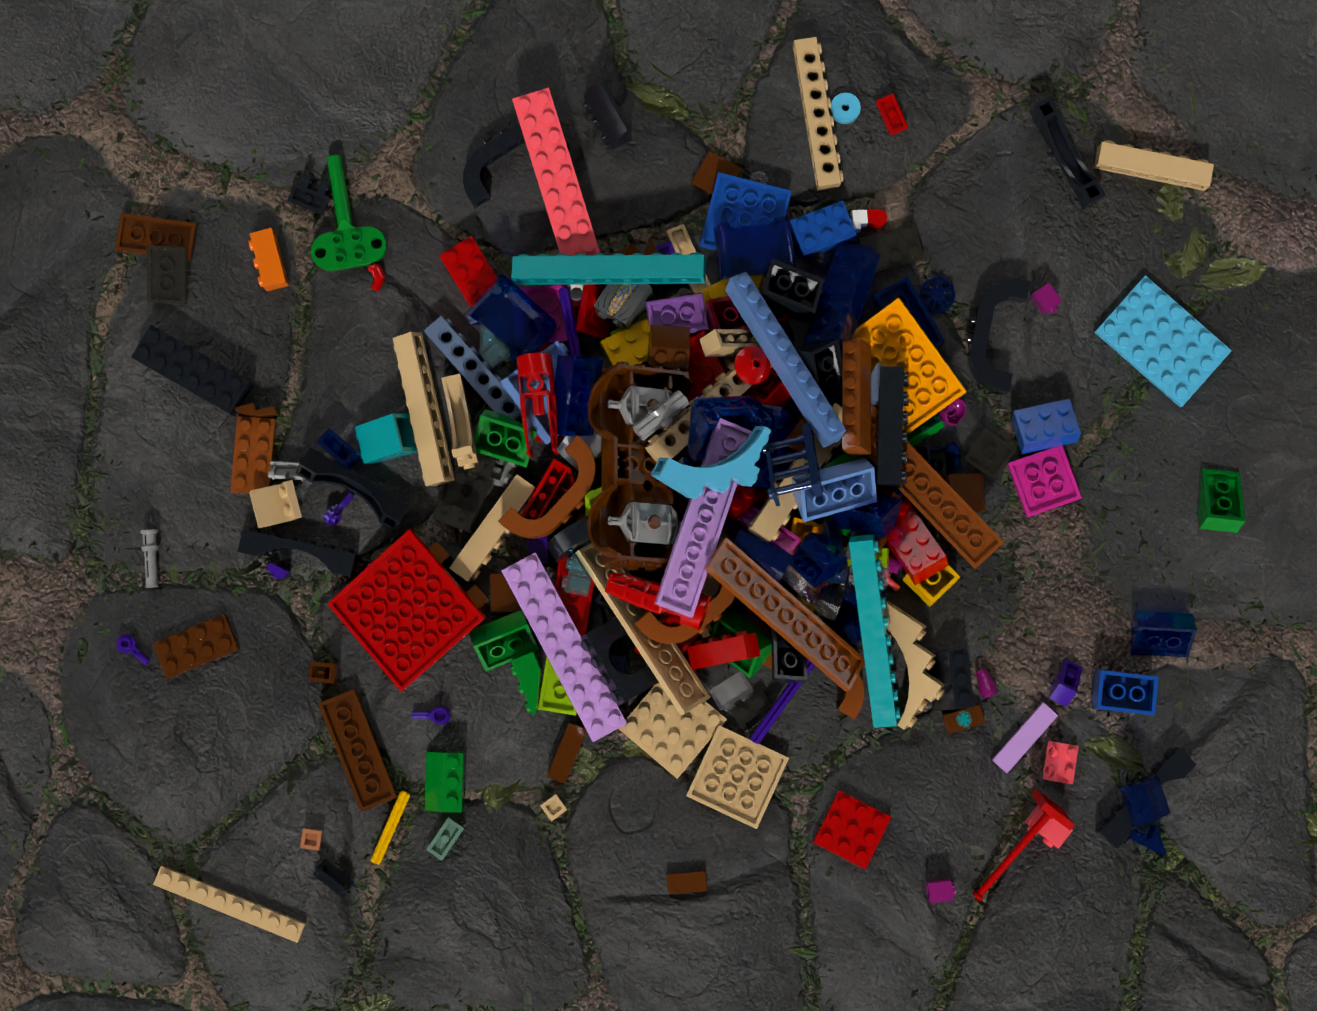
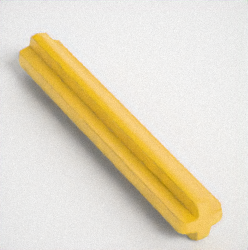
[370,791,410,865]

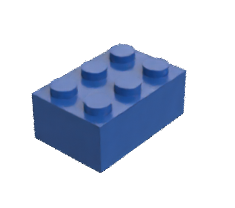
[788,201,857,260]
[1011,399,1081,454]
[1091,670,1159,716]

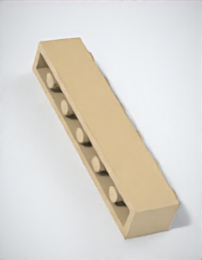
[1094,140,1214,191]
[449,475,536,582]

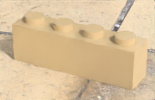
[699,329,761,357]

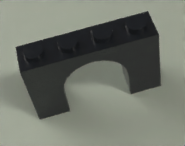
[581,617,659,706]

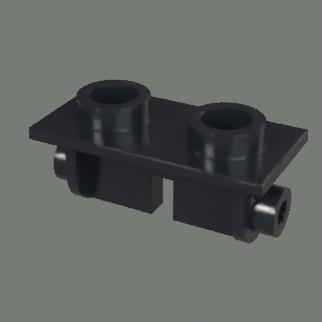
[312,859,355,898]

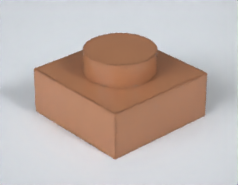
[300,828,323,851]

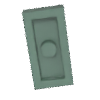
[426,817,465,861]

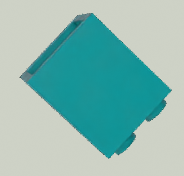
[355,414,418,464]

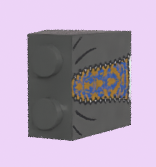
[594,284,656,330]

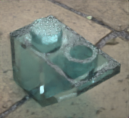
[479,324,511,370]
[562,553,592,597]

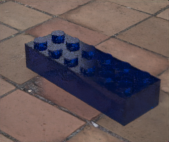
[803,244,880,360]

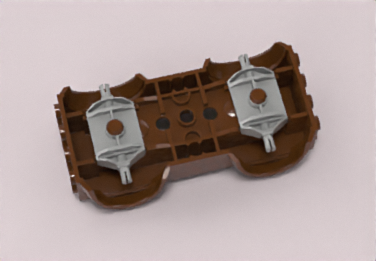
[587,362,693,573]

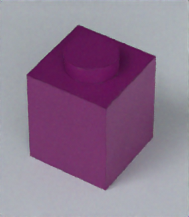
[1030,283,1062,315]
[925,878,956,903]

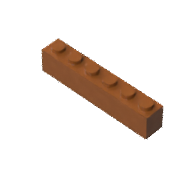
[842,338,871,457]

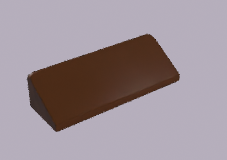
[547,722,587,783]

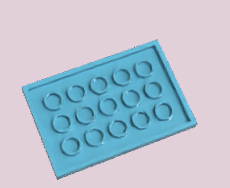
[1094,275,1232,408]

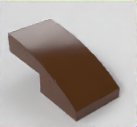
[235,403,280,418]

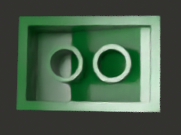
[474,409,537,468]
[1198,468,1245,533]

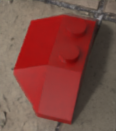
[521,459,575,528]

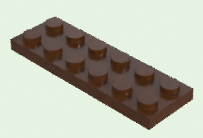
[318,689,398,812]

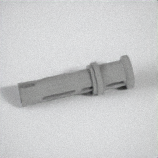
[140,529,159,588]

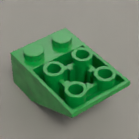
[510,652,543,715]

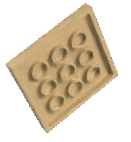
[618,683,727,779]
[686,725,789,829]

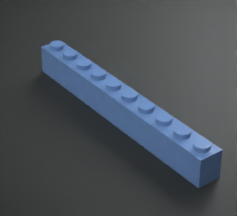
[725,272,846,448]

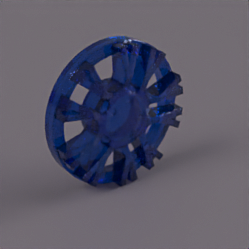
[919,277,955,313]

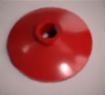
[734,346,771,385]

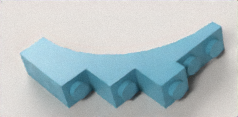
[651,426,771,499]

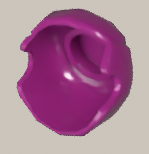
[939,398,966,426]

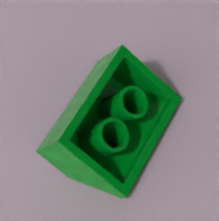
[710,609,772,678]
[469,610,539,672]
[425,752,465,812]

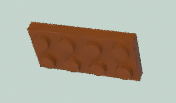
[230,416,277,494]

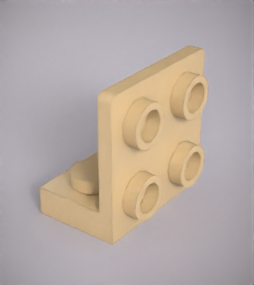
[249,480,302,528]

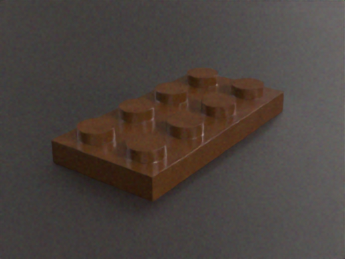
[115,213,198,262]
[152,614,240,679]

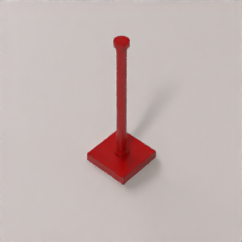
[972,788,1075,901]

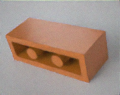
[248,228,289,292]

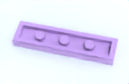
[992,702,1058,773]

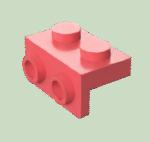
[1043,741,1079,784]

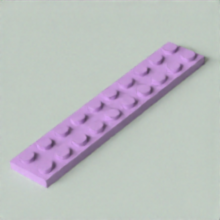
[654,418,752,618]
[502,552,627,742]

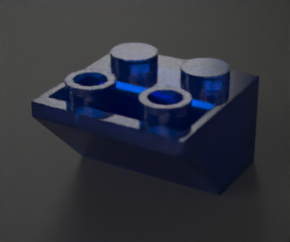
[788,532,848,588]

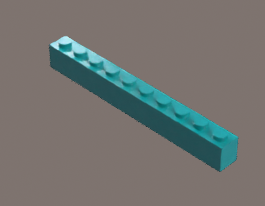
[511,252,706,285]
[849,534,901,728]

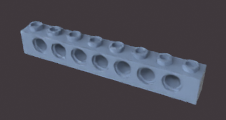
[424,316,538,437]

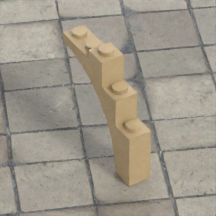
[441,374,479,470]
[884,601,945,730]

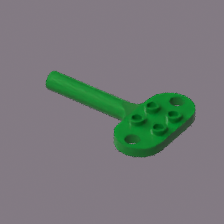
[311,155,387,271]

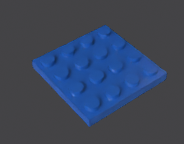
[699,172,792,264]

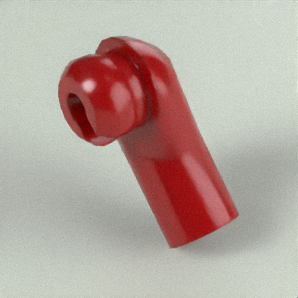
[368,263,385,292]

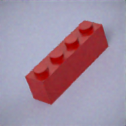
[687,631,761,670]

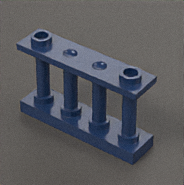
[762,423,823,506]

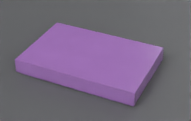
[645,293,709,334]

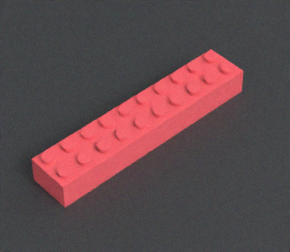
[512,88,600,256]

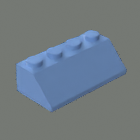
[792,458,877,522]

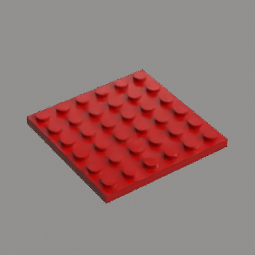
[327,529,486,692]

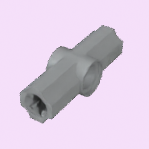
[632,390,689,441]

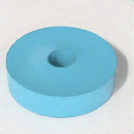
[830,93,861,124]

